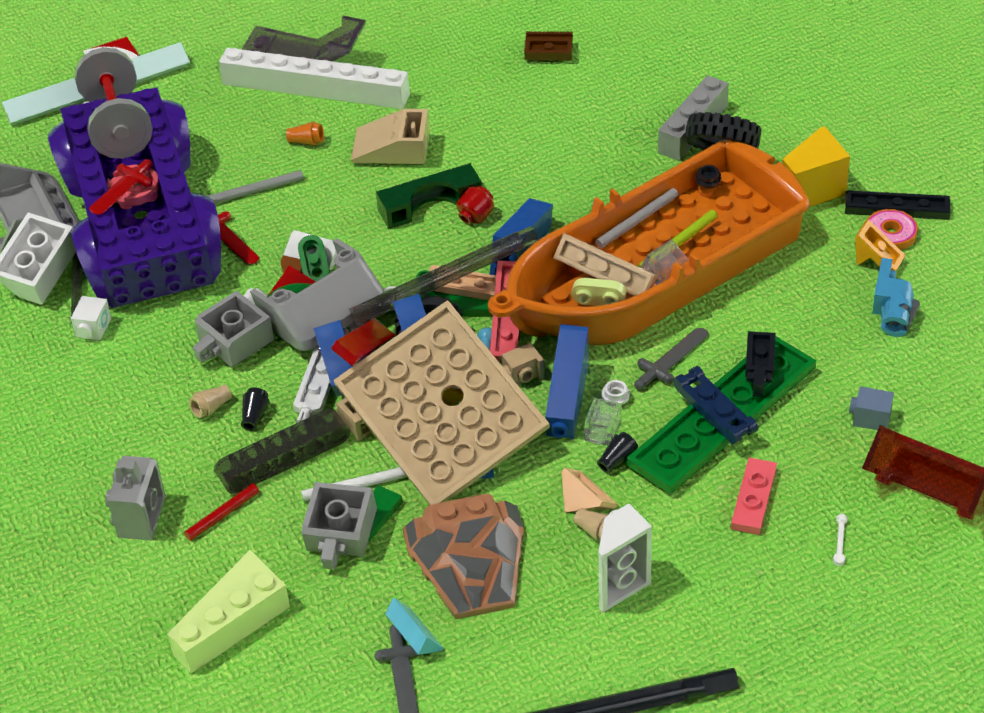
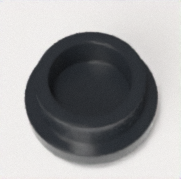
[696,165,722,189]

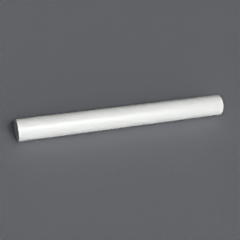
[301,467,407,502]

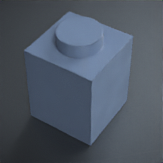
[849,386,894,432]

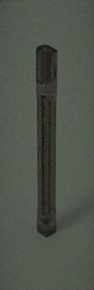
[349,226,539,326]

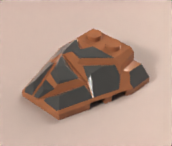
[402,494,524,619]

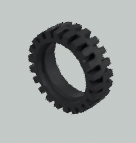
[684,112,762,150]

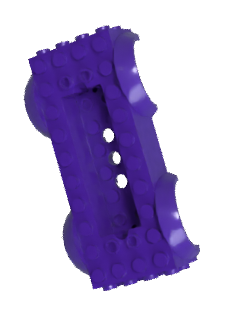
[48,87,221,308]

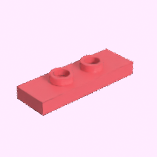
[731,458,777,535]

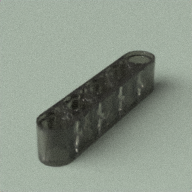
[214,409,350,494]

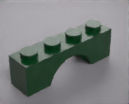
[376,163,482,229]

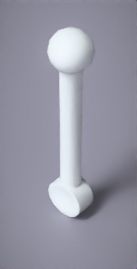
[833,514,848,566]

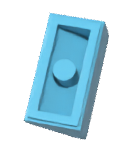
[385,598,443,655]

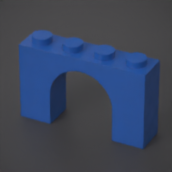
[313,294,426,397]

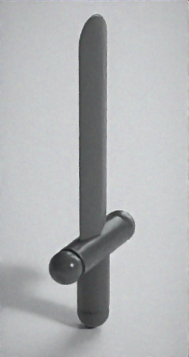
[634,328,708,390]
[374,625,422,713]

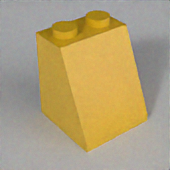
[782,126,850,207]

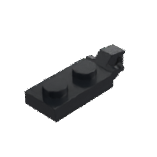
[745,331,776,397]

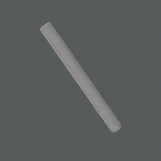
[208,170,304,204]
[595,188,679,249]

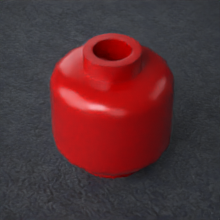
[456,186,494,224]

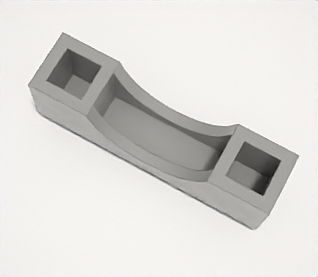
[658,75,729,161]

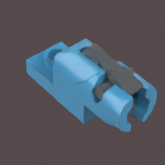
[872,258,920,337]

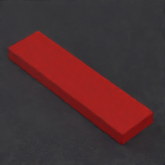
[331,318,395,366]

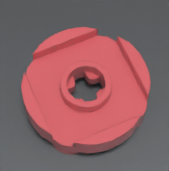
[107,165,160,209]

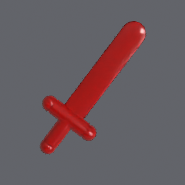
[89,159,153,215]
[218,211,259,264]

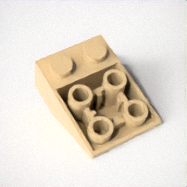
[351,109,430,164]

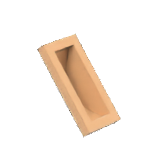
[561,467,618,513]

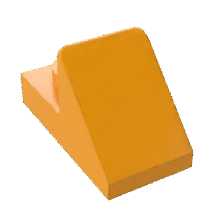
[855,219,905,271]

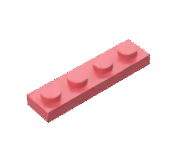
[490,261,520,361]

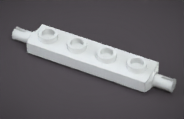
[293,328,349,428]

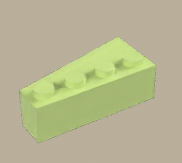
[168,550,290,674]

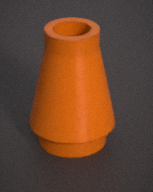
[286,121,324,146]

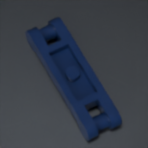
[673,366,758,444]

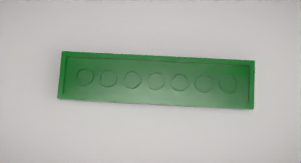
[627,336,817,495]

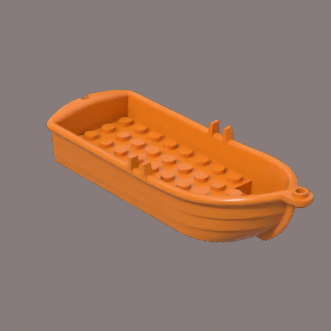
[488,140,810,345]

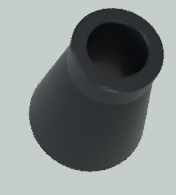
[241,387,270,431]
[597,432,638,474]

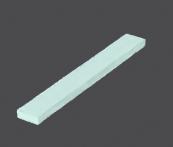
[2,42,190,126]

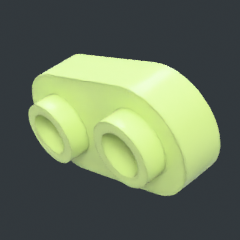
[571,278,627,306]

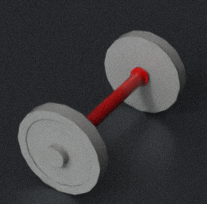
[74,47,153,159]

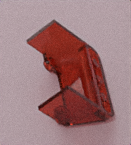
[862,425,984,521]

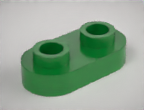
[298,235,331,282]

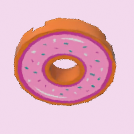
[867,209,918,250]

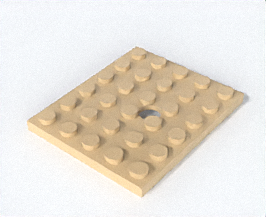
[333,300,550,505]

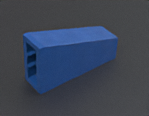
[490,198,553,275]
[545,325,589,439]

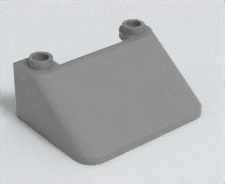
[0,163,79,252]

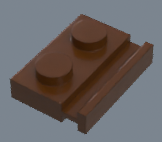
[524,31,573,61]

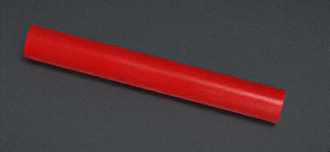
[184,483,259,541]

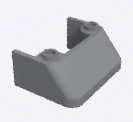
[250,238,386,351]

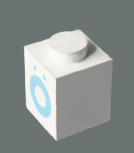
[71,296,111,340]

